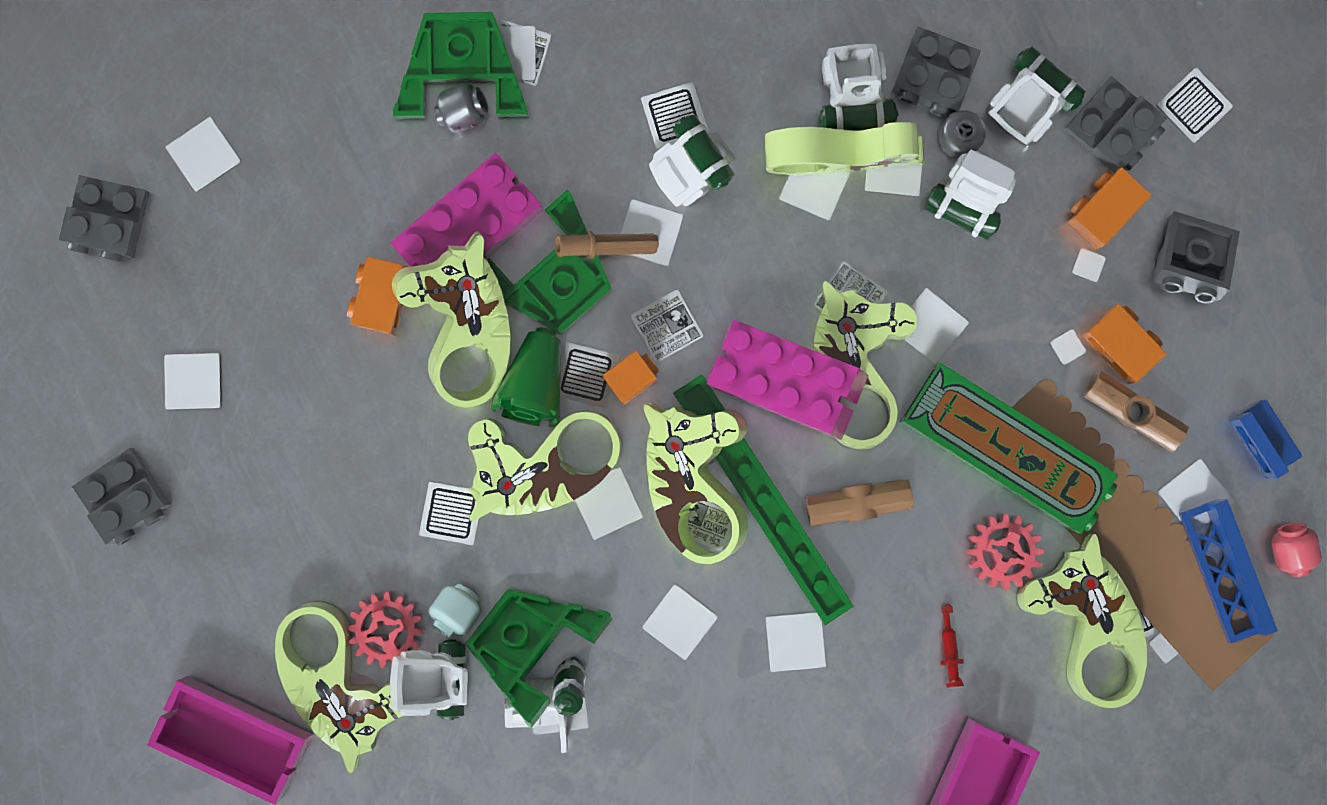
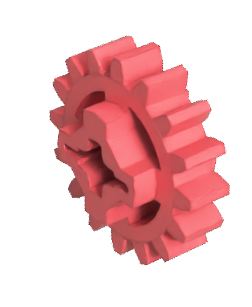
[966,514,1044,590]
[347,591,425,668]

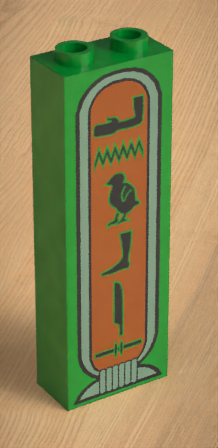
[900,363,1118,534]

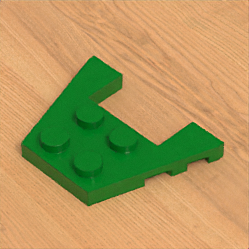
[393,12,528,119]
[487,190,612,335]
[466,589,612,728]

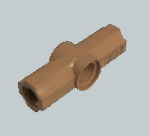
[1083,371,1189,452]
[805,480,914,526]

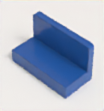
[1229,400,1302,479]

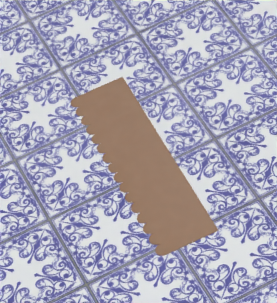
[1012,379,1274,691]

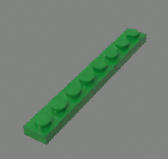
[673,374,854,626]

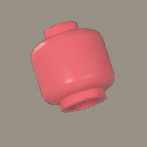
[1271,523,1322,577]

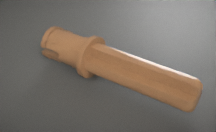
[555,231,659,259]

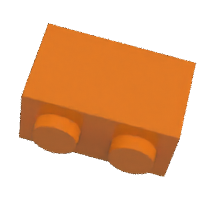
[1067,167,1152,250]
[347,256,408,336]
[1081,303,1167,384]
[602,351,659,406]

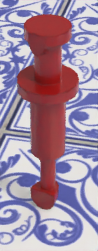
[940,604,964,688]

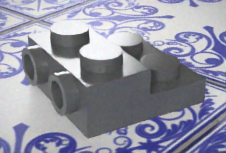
[891,26,981,118]
[1064,76,1167,172]
[59,175,150,262]
[1153,211,1240,304]
[72,448,171,546]

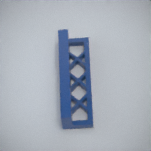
[1178,499,1278,644]

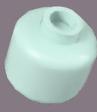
[429,584,481,638]

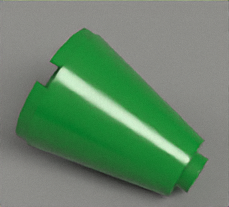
[491,327,561,427]

